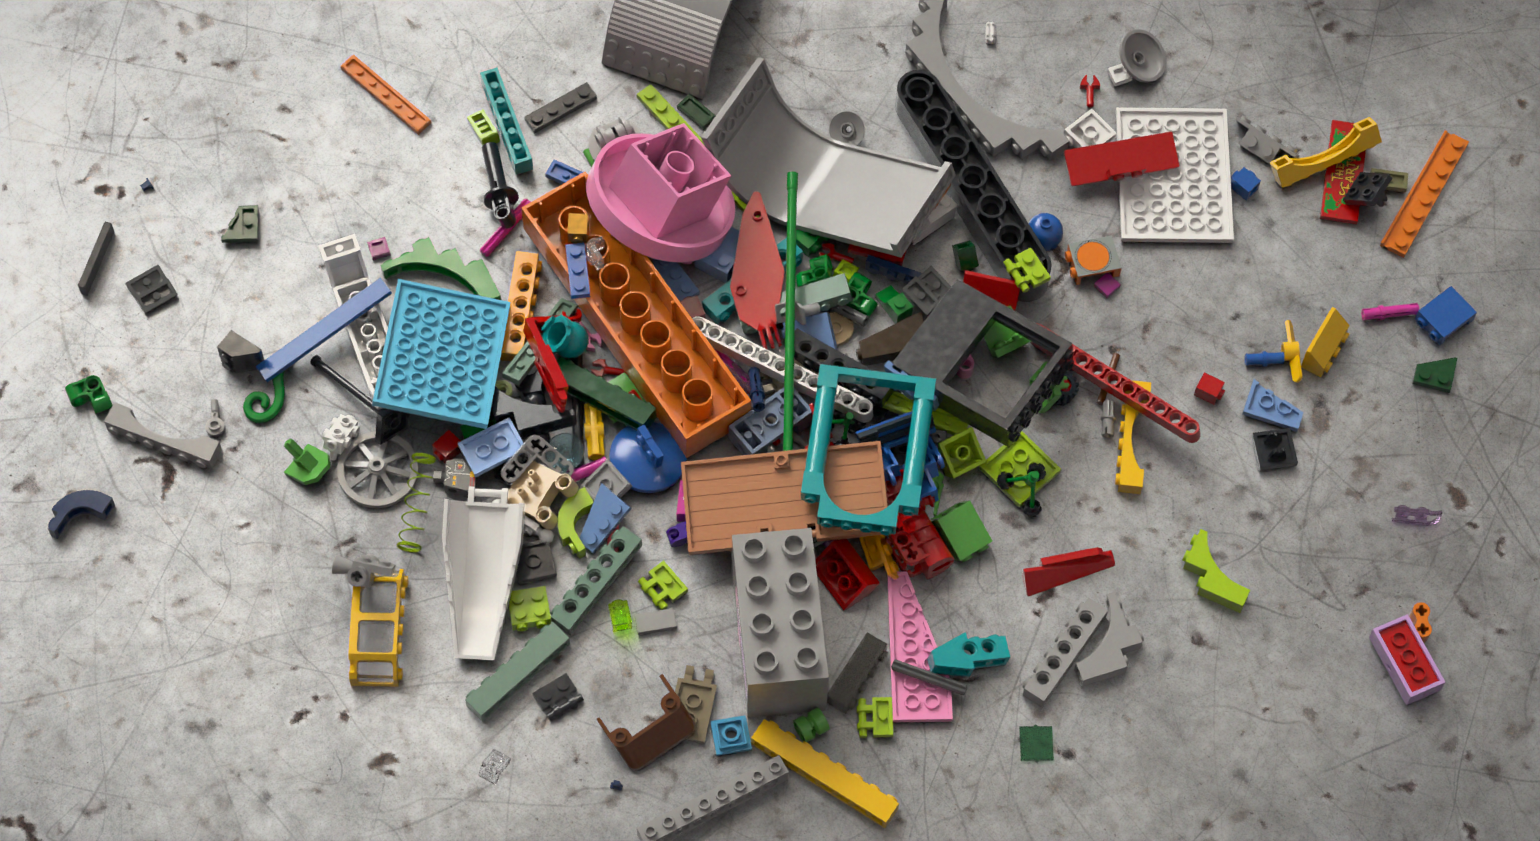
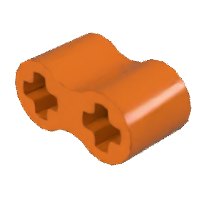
[1409,602,1432,643]

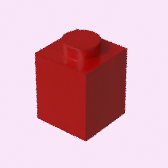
[1194,372,1226,405]
[432,430,461,464]

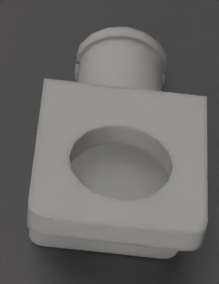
[775,300,820,325]

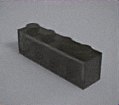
[827,632,888,714]

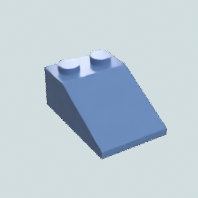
[695,227,740,283]

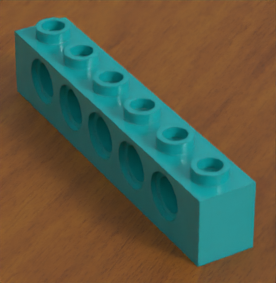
[480,67,533,175]
[702,237,803,325]

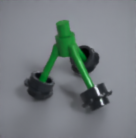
[997,463,1046,517]

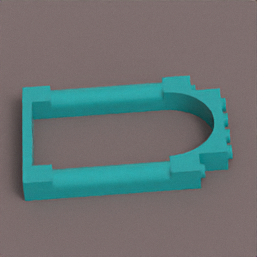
[801,364,936,535]

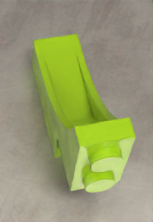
[1182,529,1250,613]

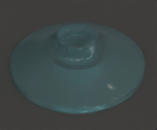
[545,433,584,471]

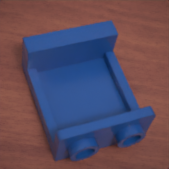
[1415,286,1477,345]

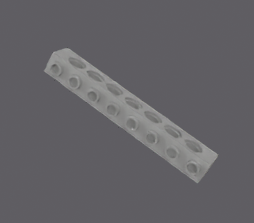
[637,755,789,841]

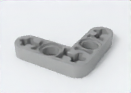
[501,435,574,482]

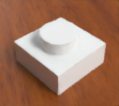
[1107,64,1132,86]

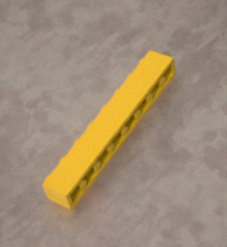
[751,719,899,828]

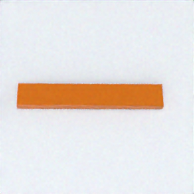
[340,54,431,135]

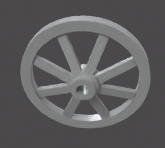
[337,432,419,508]

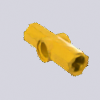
[584,404,605,461]

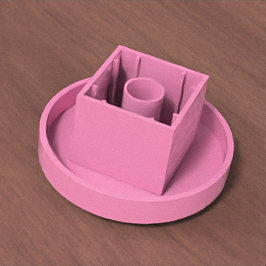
[586,123,735,262]

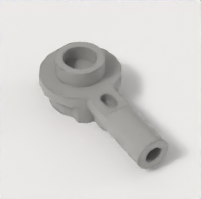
[205,399,225,436]

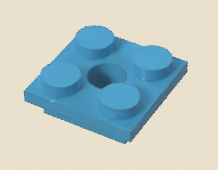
[710,715,752,756]

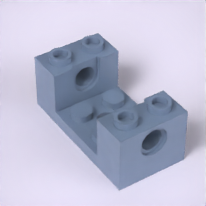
[729,387,813,455]

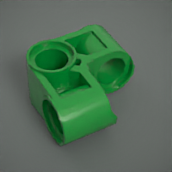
[796,254,833,288]
[846,272,878,318]
[65,375,113,414]

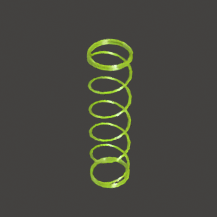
[396,453,436,552]

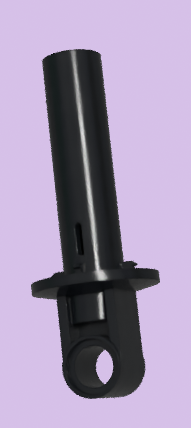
[482,142,519,229]

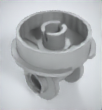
[589,116,642,161]

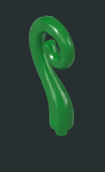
[243,370,285,423]

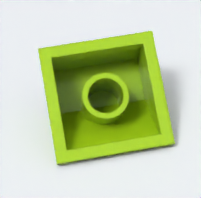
[938,427,987,478]

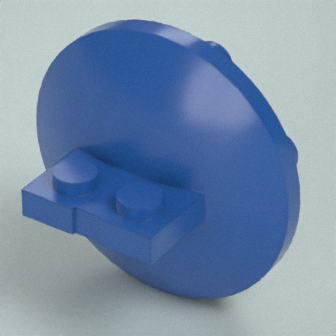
[609,422,687,493]

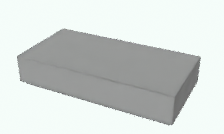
[635,608,677,635]

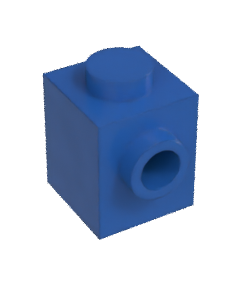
[1231,167,1261,201]

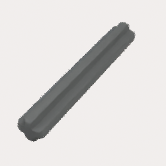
[891,660,967,695]

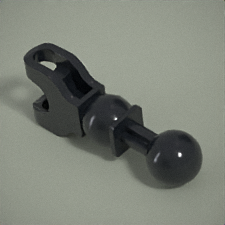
[514,370,551,451]

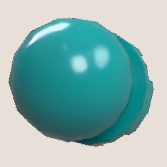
[541,315,589,359]

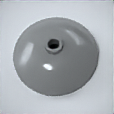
[1119,29,1166,82]

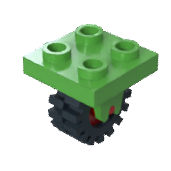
[1029,362,1079,413]

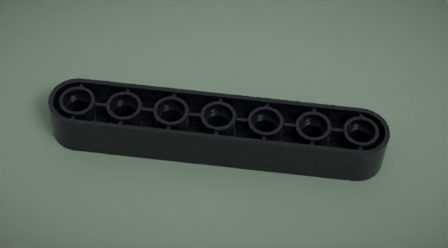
[895,70,1052,302]

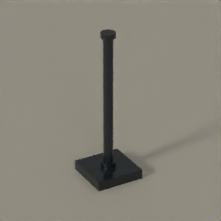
[310,355,410,445]

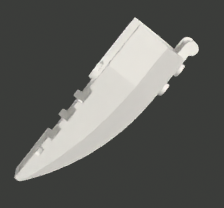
[442,486,525,660]

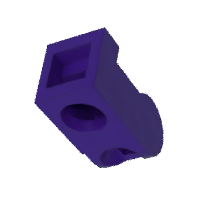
[666,521,688,547]

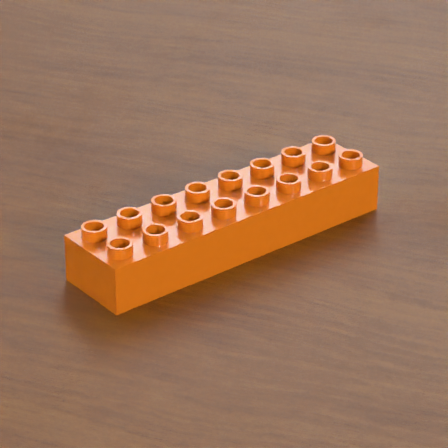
[521,171,751,458]

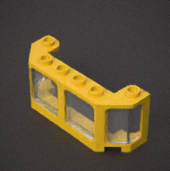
[348,569,408,687]

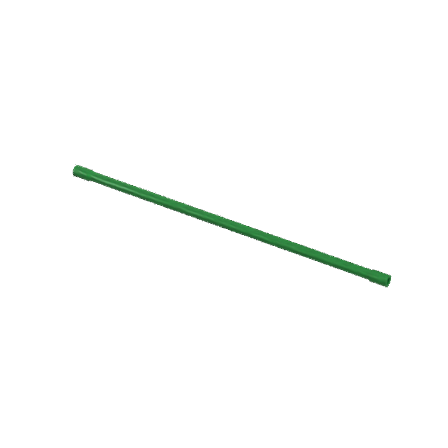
[783,171,798,451]

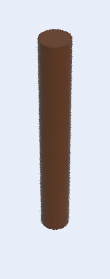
[1096,353,1120,405]

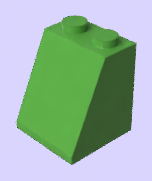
[930,501,993,562]

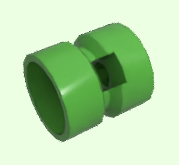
[793,707,830,742]

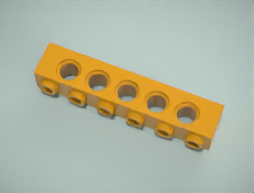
[500,251,542,362]

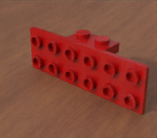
[1064,131,1180,187]

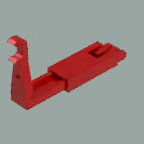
[523,309,582,412]

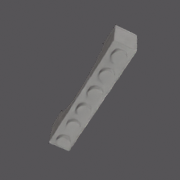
[104,402,222,469]

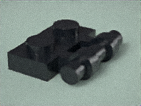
[532,673,584,721]

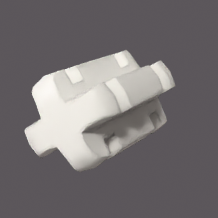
[985,22,996,44]

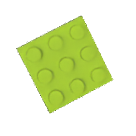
[979,431,1061,508]

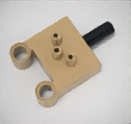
[494,460,578,530]

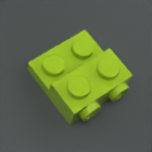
[509,586,551,632]

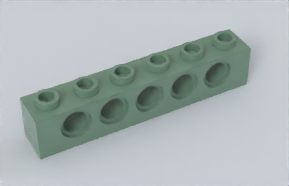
[551,526,642,635]

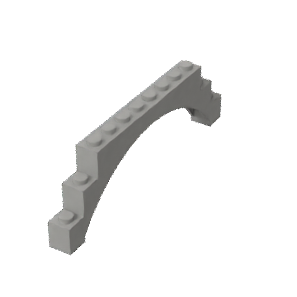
[905,0,1070,161]

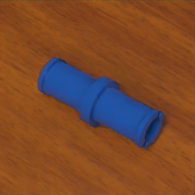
[1244,351,1284,366]

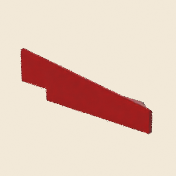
[1022,547,1115,596]

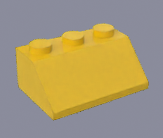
[1301,307,1350,377]

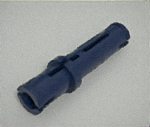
[748,367,765,412]

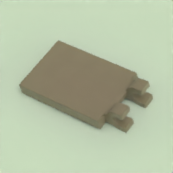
[675,665,717,744]

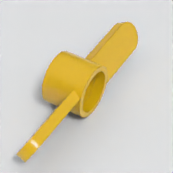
[1281,320,1302,383]

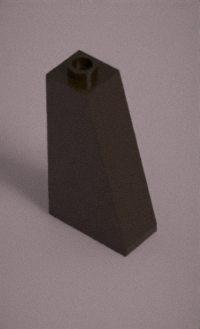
[856,312,924,366]

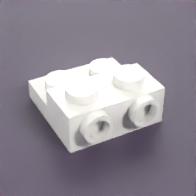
[1064,109,1117,148]

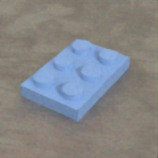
[458,418,523,477]

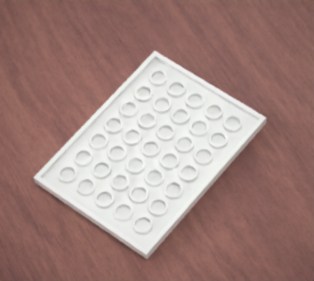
[1116,107,1234,243]

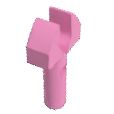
[579,321,602,352]

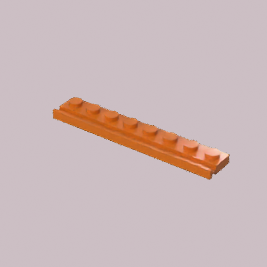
[1380,130,1469,258]

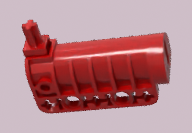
[885,469,954,579]

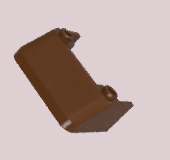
[596,674,696,771]

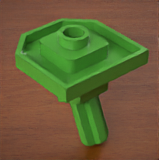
[284,438,330,485]

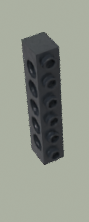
[794,328,894,408]

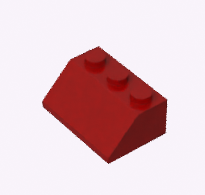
[963,270,1020,311]
[815,539,880,610]

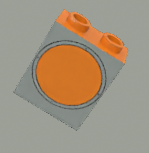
[1065,235,1122,285]

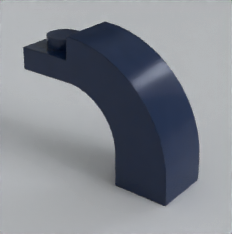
[48,490,115,539]

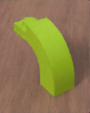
[558,487,594,559]

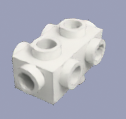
[322,414,360,460]

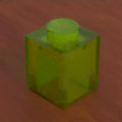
[608,599,632,632]

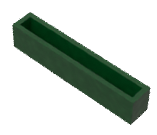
[557,357,657,431]

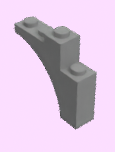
[1074,592,1144,687]

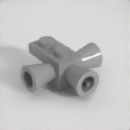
[332,554,396,588]

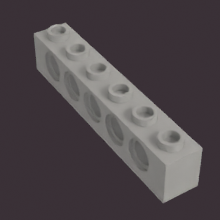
[1022,597,1108,708]

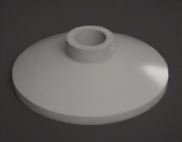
[829,111,865,146]

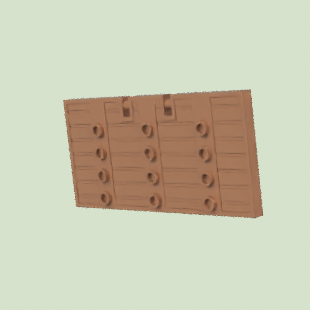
[681,441,888,555]

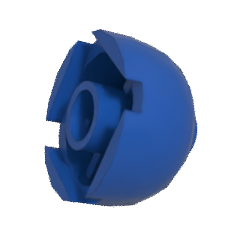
[1029,213,1063,251]

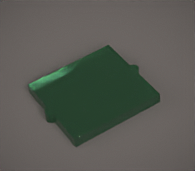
[1019,724,1054,762]

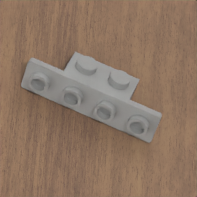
[1234,115,1300,164]

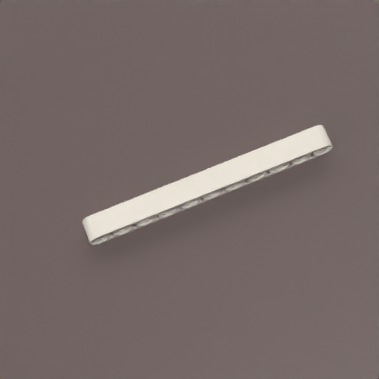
[692,316,873,423]

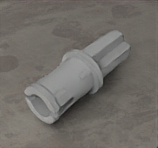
[1101,399,1116,438]

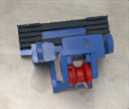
[856,411,945,510]

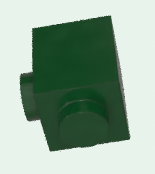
[952,240,979,272]

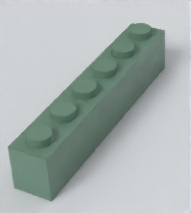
[737,273,853,334]
[465,622,570,722]

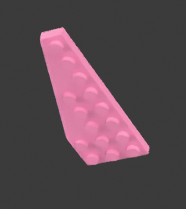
[887,572,953,723]

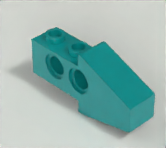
[927,632,1010,677]

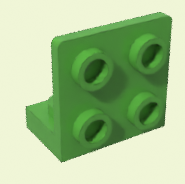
[984,306,1031,357]

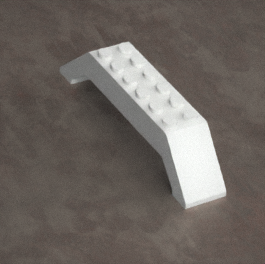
[319,234,388,410]

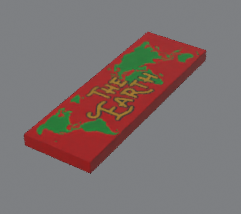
[1320,120,1366,225]

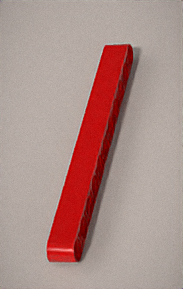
[1030,323,1201,443]

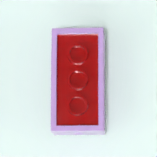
[1369,614,1445,705]

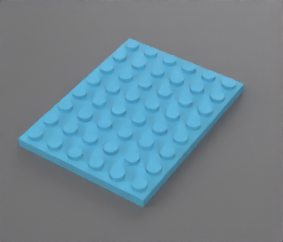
[372,279,511,429]

